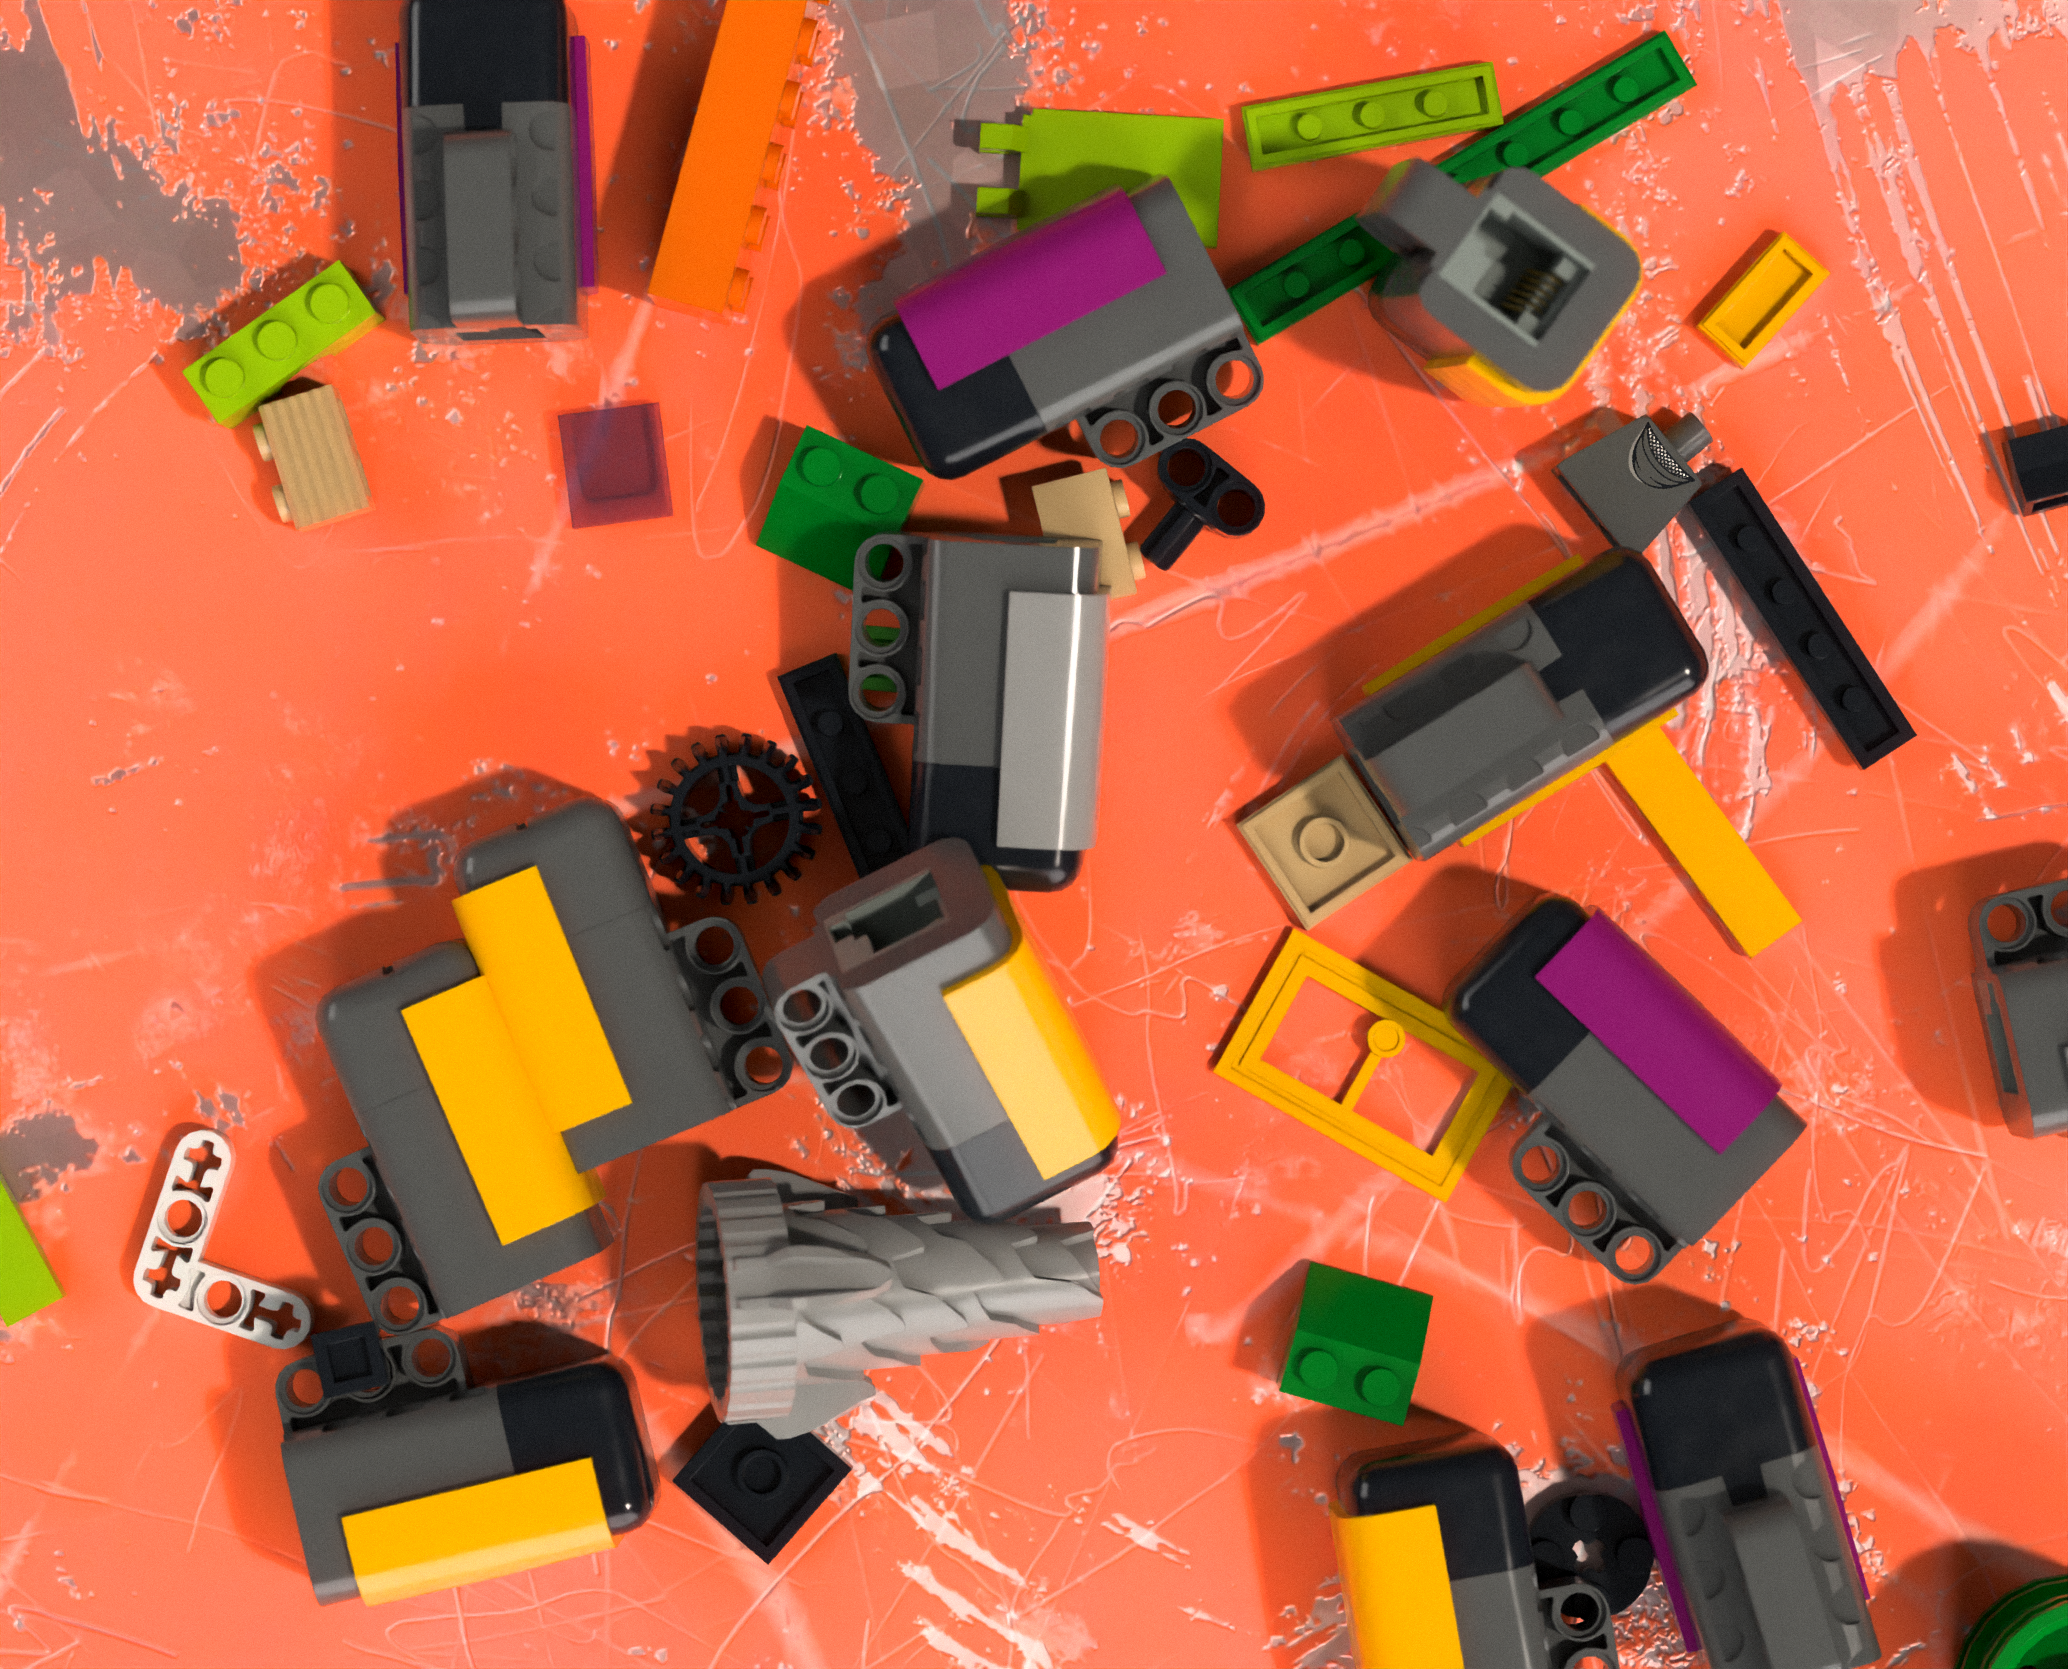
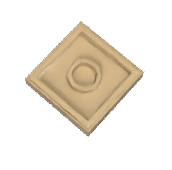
[1236,754,1413,931]

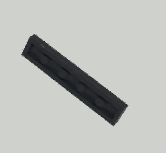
[1686,468,1917,771]

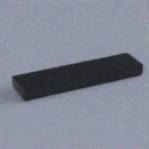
[777,653,909,879]

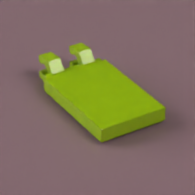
[976,108,1224,249]

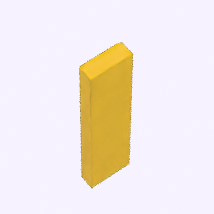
[1604,727,1802,959]

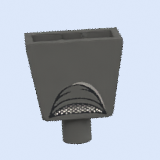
[1551,412,1713,553]

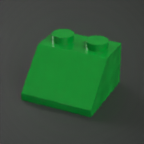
[756,425,925,591]
[1276,1261,1433,1426]

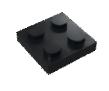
[672,1423,853,1565]

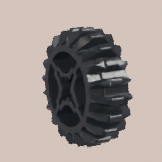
[650,733,823,905]

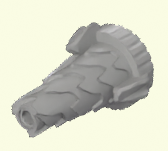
[695,1169,1104,1440]

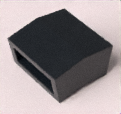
[2001,425,2068,517]

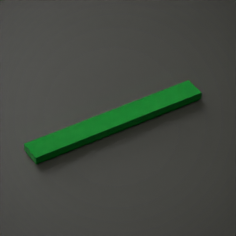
[1226,30,1697,347]

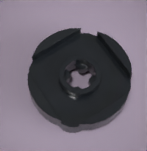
[1528,1491,1654,1620]

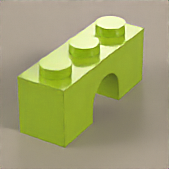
[182,260,386,430]

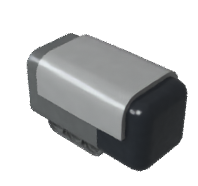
[848,530,1112,893]

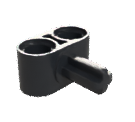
[1140,438,1265,571]

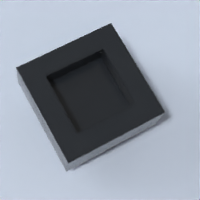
[310,1319,391,1399]

